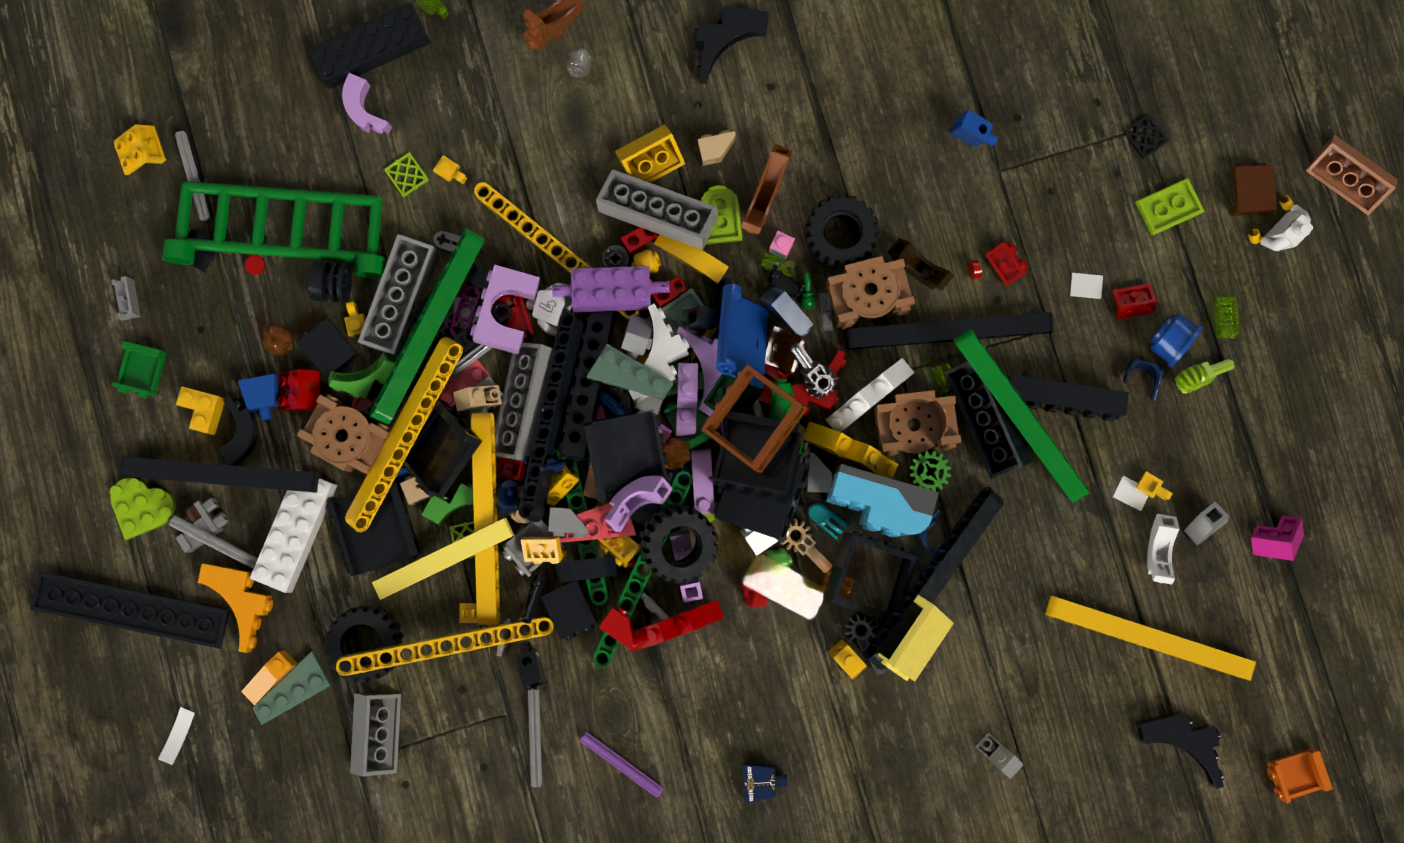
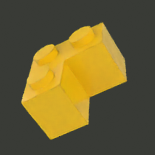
[176,386,225,435]

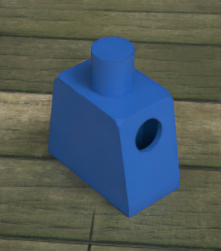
[949,110,998,147]
[238,374,280,421]

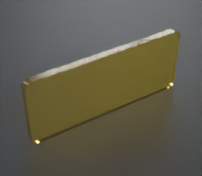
[742,553,826,620]

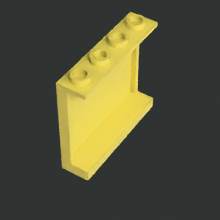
[877,595,954,682]

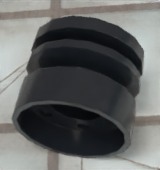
[309,261,352,304]

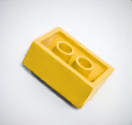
[615,124,685,183]

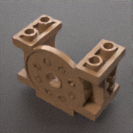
[825,256,915,330]
[873,390,961,457]
[297,394,392,474]

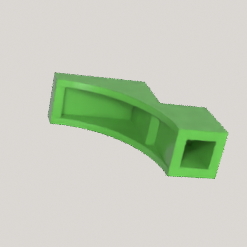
[328,352,398,399]
[422,483,474,525]

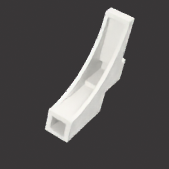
[628,304,690,403]
[826,358,914,432]

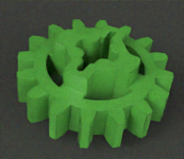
[909,451,951,492]

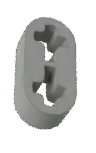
[433,231,461,253]

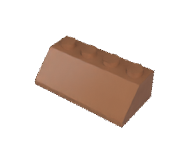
[1306,135,1398,215]

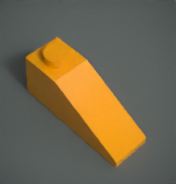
[241,650,298,706]

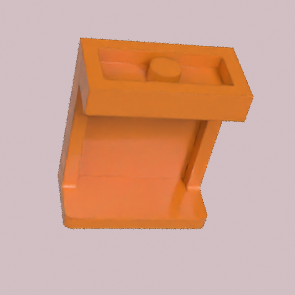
[1267,748,1333,803]

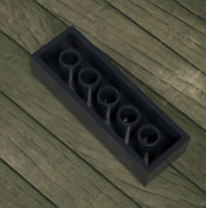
[308,2,431,89]
[944,361,1033,479]
[1007,375,1129,422]

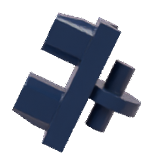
[496,477,518,513]

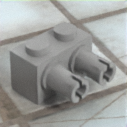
[621,315,654,361]

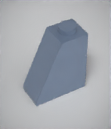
[759,287,813,336]

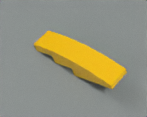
[654,235,729,284]

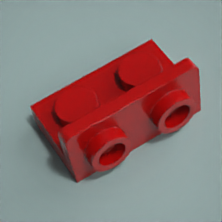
[985,241,1028,286]
[1111,283,1157,319]

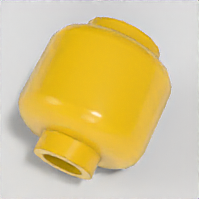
[631,249,661,275]

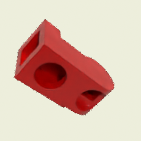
[620,227,658,257]
[650,277,688,309]

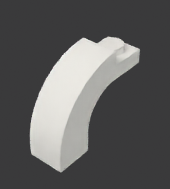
[1147,514,1179,584]

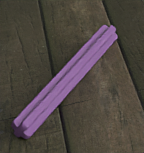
[580,732,663,798]

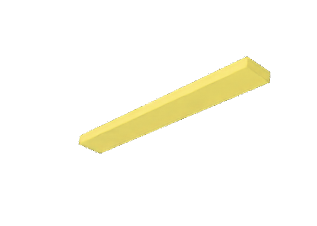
[372,518,514,600]

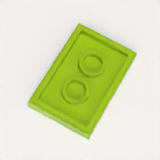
[1135,178,1205,236]

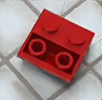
[278,369,320,412]

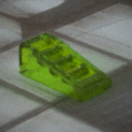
[1215,297,1240,338]

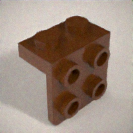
[765,325,805,374]

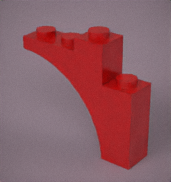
[759,350,847,420]
[630,600,724,652]

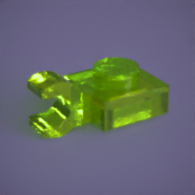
[415,0,450,19]
[761,253,795,277]
[932,363,954,397]

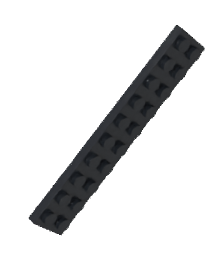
[30,571,230,649]

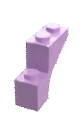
[676,363,698,436]

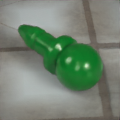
[800,272,815,309]

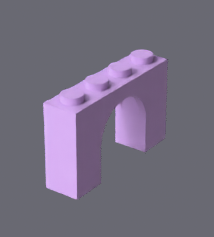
[470,265,540,355]

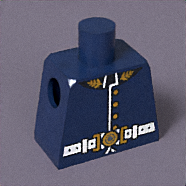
[743,762,788,804]

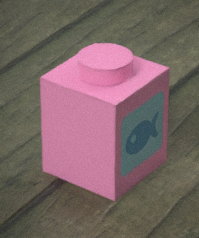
[769,231,795,260]

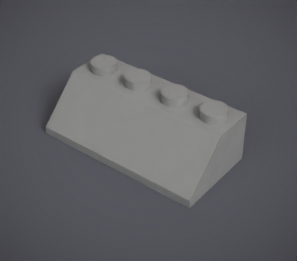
[350,693,401,776]

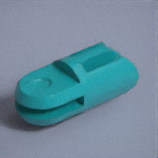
[808,503,848,540]

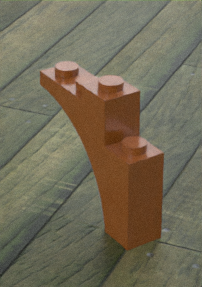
[522,0,584,52]
[741,144,793,235]

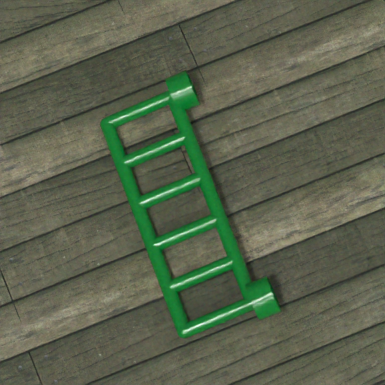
[162,181,387,279]

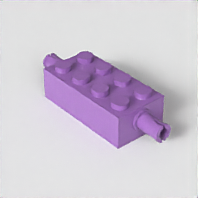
[552,266,670,312]

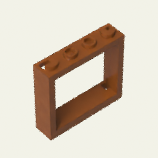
[701,365,808,473]

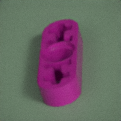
[450,286,482,338]

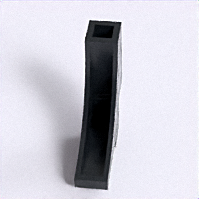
[694,6,769,85]
[1135,711,1224,789]

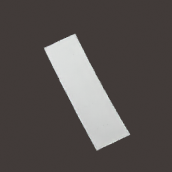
[158,707,195,765]

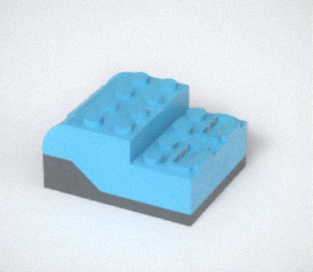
[826,464,939,537]

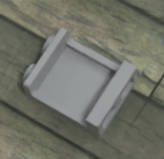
[502,519,564,577]

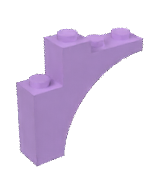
[676,327,722,416]

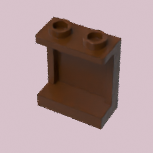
[1229,163,1277,216]

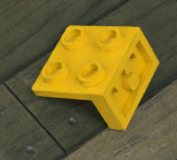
[114,124,166,175]

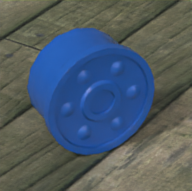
[1150,313,1204,368]

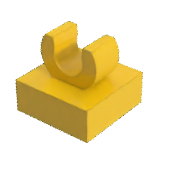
[460,603,478,623]

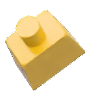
[828,639,867,680]

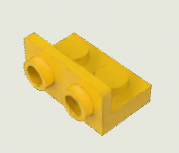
[536,465,579,506]
[521,536,567,564]
[597,536,641,568]

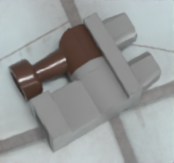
[169,498,229,553]

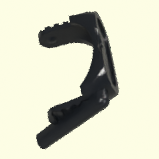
[768,261,806,298]

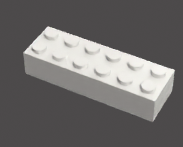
[250,469,337,593]

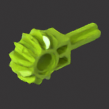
[1175,359,1235,394]

